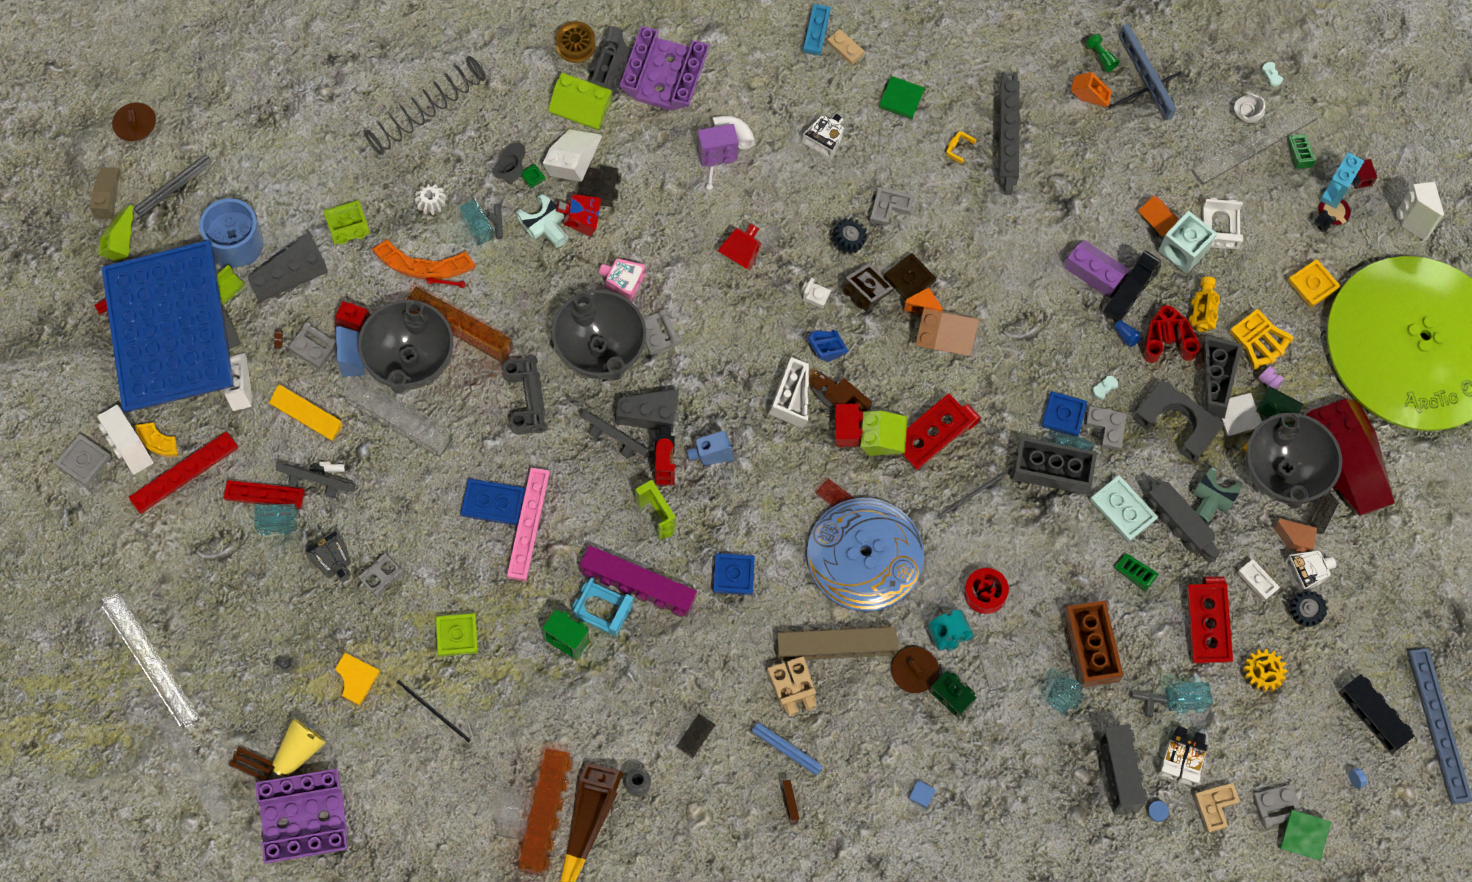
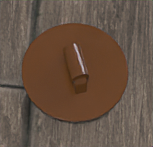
[112,103,156,141]
[891,647,939,693]

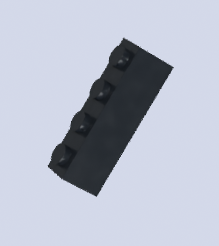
[1338,674,1415,755]

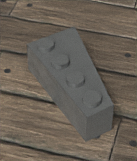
[1203,336,1243,419]

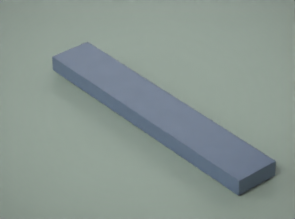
[1119,24,1177,120]

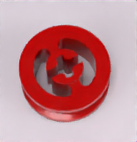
[964,568,1009,614]

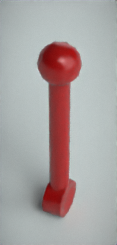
[427,277,466,288]

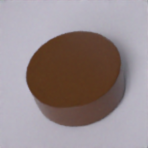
[274,330,283,349]

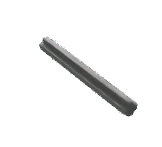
[134,155,212,216]

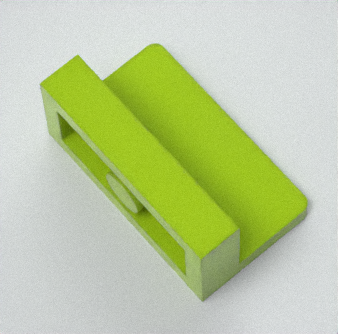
[217,265,245,306]

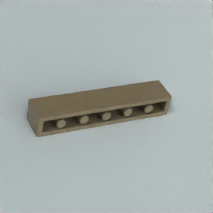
[777,625,898,662]

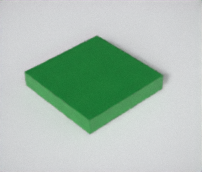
[879,76,925,120]
[1280,809,1331,861]

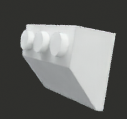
[1396,182,1444,240]

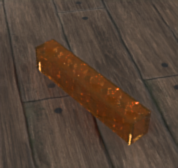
[406,286,513,363]
[518,748,573,876]

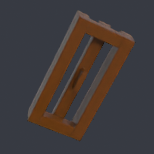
[229,746,274,781]
[782,779,799,825]

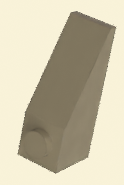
[90,167,120,219]

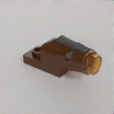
[809,370,872,412]

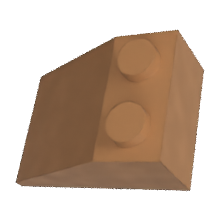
[916,307,979,356]

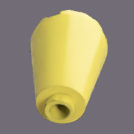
[272,718,326,777]

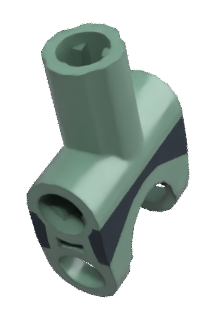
[1193,466,1242,524]

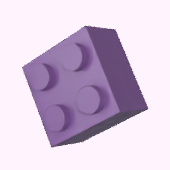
[697,124,739,167]

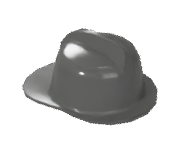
[493,143,526,184]

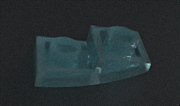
[1052,435,1094,451]

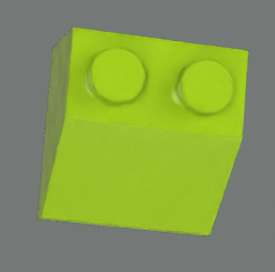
[860,411,908,456]

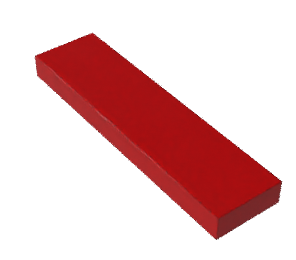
[223,480,305,509]

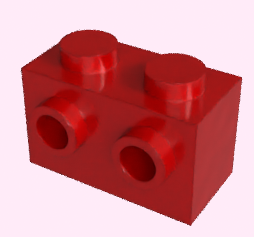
[836,404,863,447]

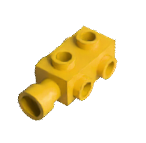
[1189,277,1220,332]

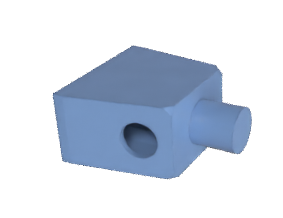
[687,430,734,465]

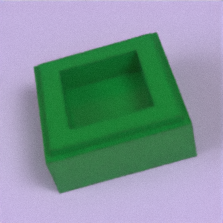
[520,164,546,189]

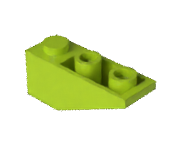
[98,205,133,262]

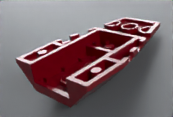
[1290,399,1395,516]

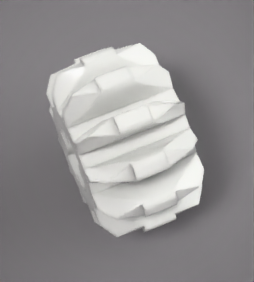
[415,183,446,215]

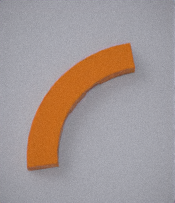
[372,239,476,280]

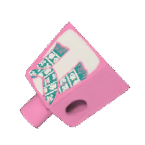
[599,259,646,302]

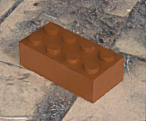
[1063,600,1124,688]

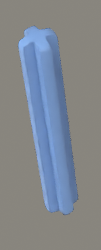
[752,723,823,775]

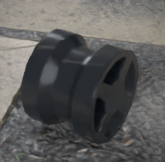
[1313,210,1337,232]

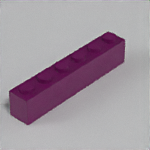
[579,545,697,617]

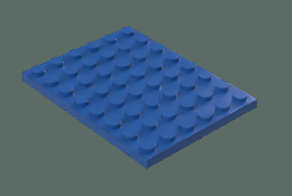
[101,240,234,413]

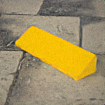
[269,384,343,441]

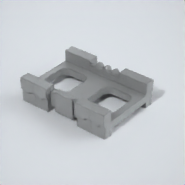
[358,553,404,598]

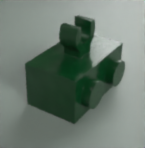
[929,670,977,719]

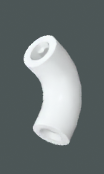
[712,116,755,149]

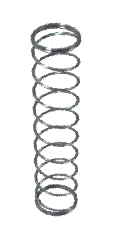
[364,56,486,155]

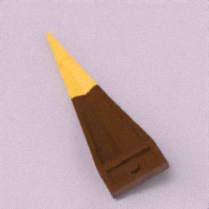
[560,762,623,882]

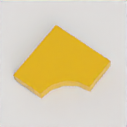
[335,653,380,706]

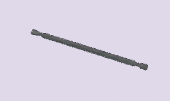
[937,467,1013,519]

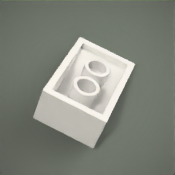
[542,129,602,182]

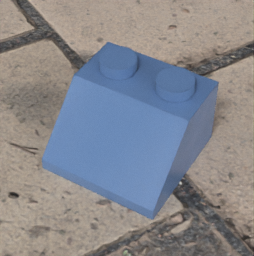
[336,326,365,377]

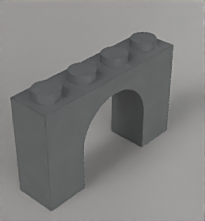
[1132,380,1225,463]

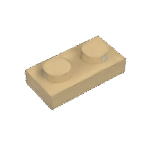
[827,29,865,65]

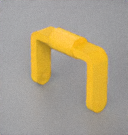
[946,131,977,164]

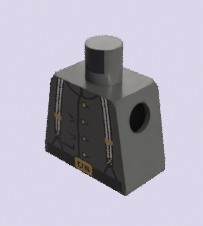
[305,530,351,581]

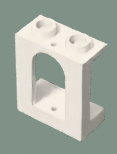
[1202,198,1243,249]

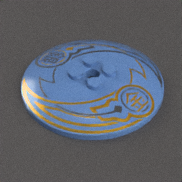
[807,498,924,612]

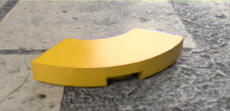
[134,422,178,457]

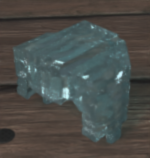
[1046,677,1085,714]

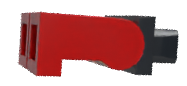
[655,427,675,485]

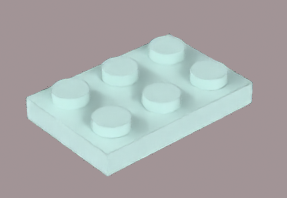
[1090,475,1158,542]

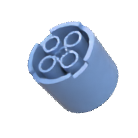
[199,198,264,269]

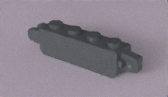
[1140,475,1220,563]

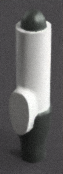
[310,462,349,472]

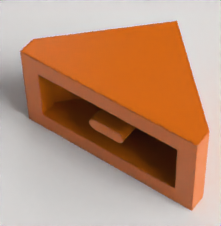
[904,288,943,315]

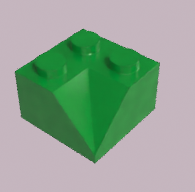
[542,609,590,661]

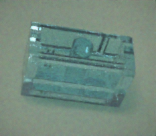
[459,200,494,246]
[254,504,297,535]
[1165,682,1213,714]

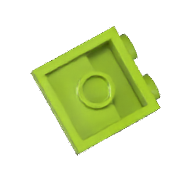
[323,200,370,245]

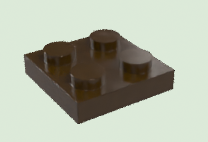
[884,253,937,300]

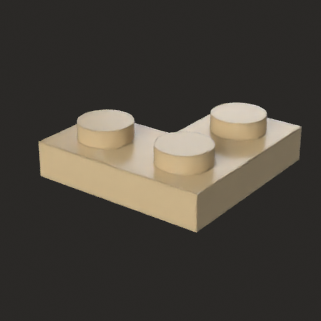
[1194,783,1240,833]

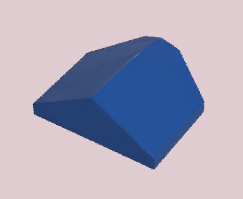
[807,330,849,362]

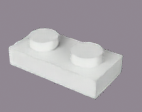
[1237,559,1280,601]

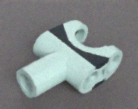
[516,194,569,248]

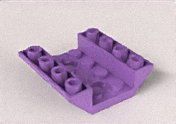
[619,26,710,111]
[255,769,348,864]

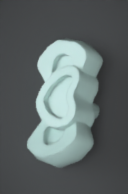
[1261,62,1283,87]
[1092,376,1118,400]

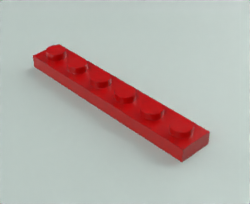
[128,431,238,514]

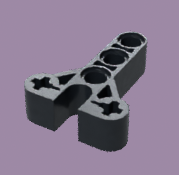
[1103,250,1162,322]

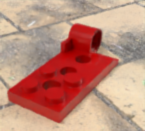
[901,393,981,471]
[1187,576,1233,664]

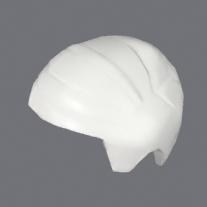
[1234,94,1266,123]

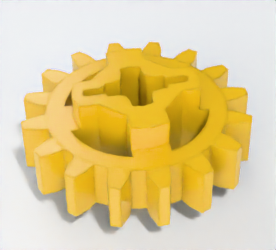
[1243,649,1288,693]

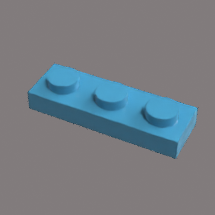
[803,4,831,56]

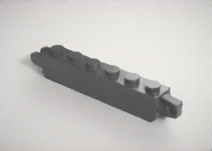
[998,71,1020,195]

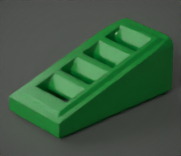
[1288,134,1316,169]
[1114,553,1159,592]

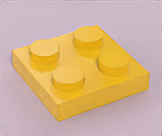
[1287,259,1341,308]

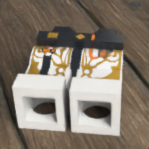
[1158,726,1208,787]

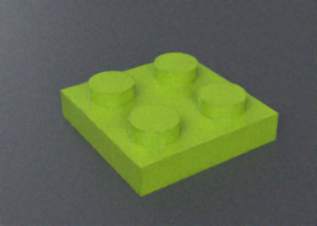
[436,613,478,657]

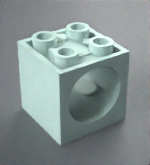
[1158,211,1218,274]

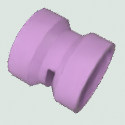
[1258,366,1285,392]

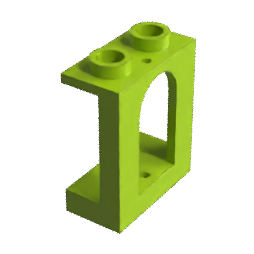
[635,480,676,540]

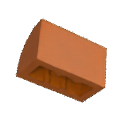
[1138,195,1180,237]

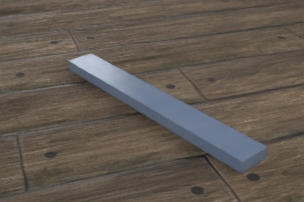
[1408,648,1472,805]

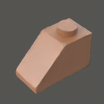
[1274,518,1317,554]

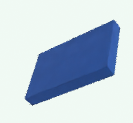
[460,478,526,526]

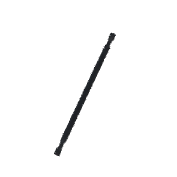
[1109,71,1182,109]
[397,680,471,743]

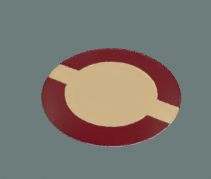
[1318,199,1351,225]

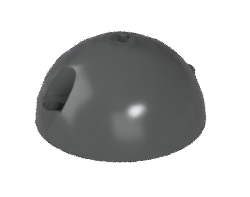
[552,290,646,380]
[358,300,453,393]
[1246,413,1342,509]

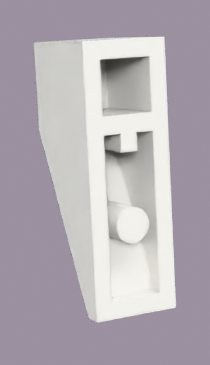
[225,353,252,411]

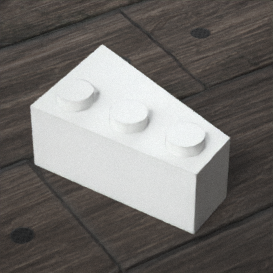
[768,357,809,428]
[97,405,154,475]

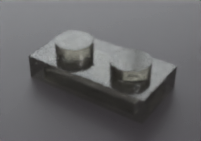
[1308,492,1339,534]
[676,714,716,759]

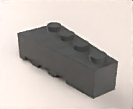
[248,232,328,303]

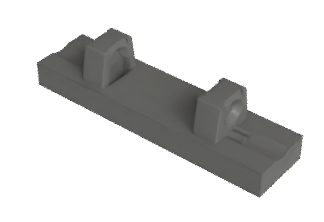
[581,411,652,459]
[276,463,356,498]

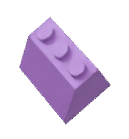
[1064,240,1131,298]

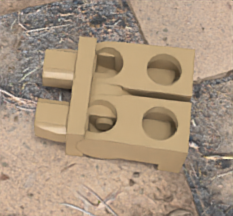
[767,656,816,717]

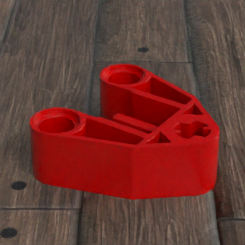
[1143,305,1200,363]

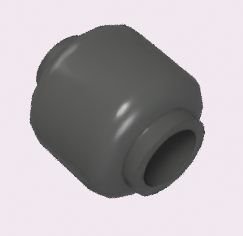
[625,768,651,797]

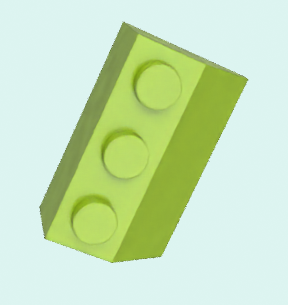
[548,73,612,131]

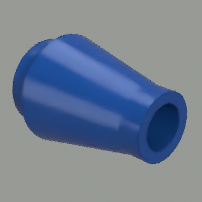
[1114,320,1141,347]

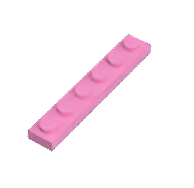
[507,468,550,582]

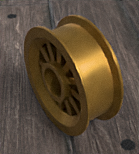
[556,21,595,63]

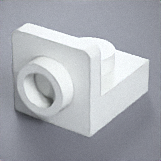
[801,278,831,309]

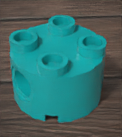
[927,609,974,651]

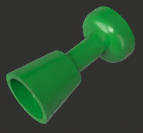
[1085,34,1120,72]

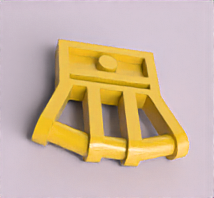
[1229,309,1294,370]

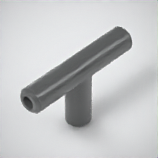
[485,204,503,239]
[1131,691,1171,718]

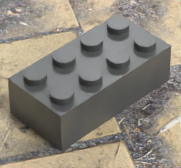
[1012,437,1097,495]
[1098,724,1147,816]

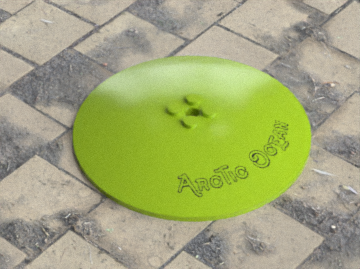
[1327,256,1472,431]

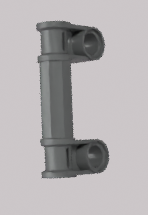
[503,357,548,435]

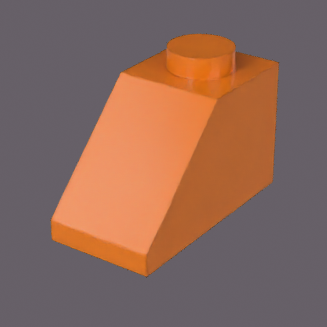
[1071,72,1112,107]

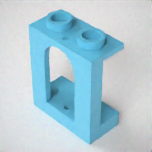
[1320,152,1364,209]
[572,578,634,637]

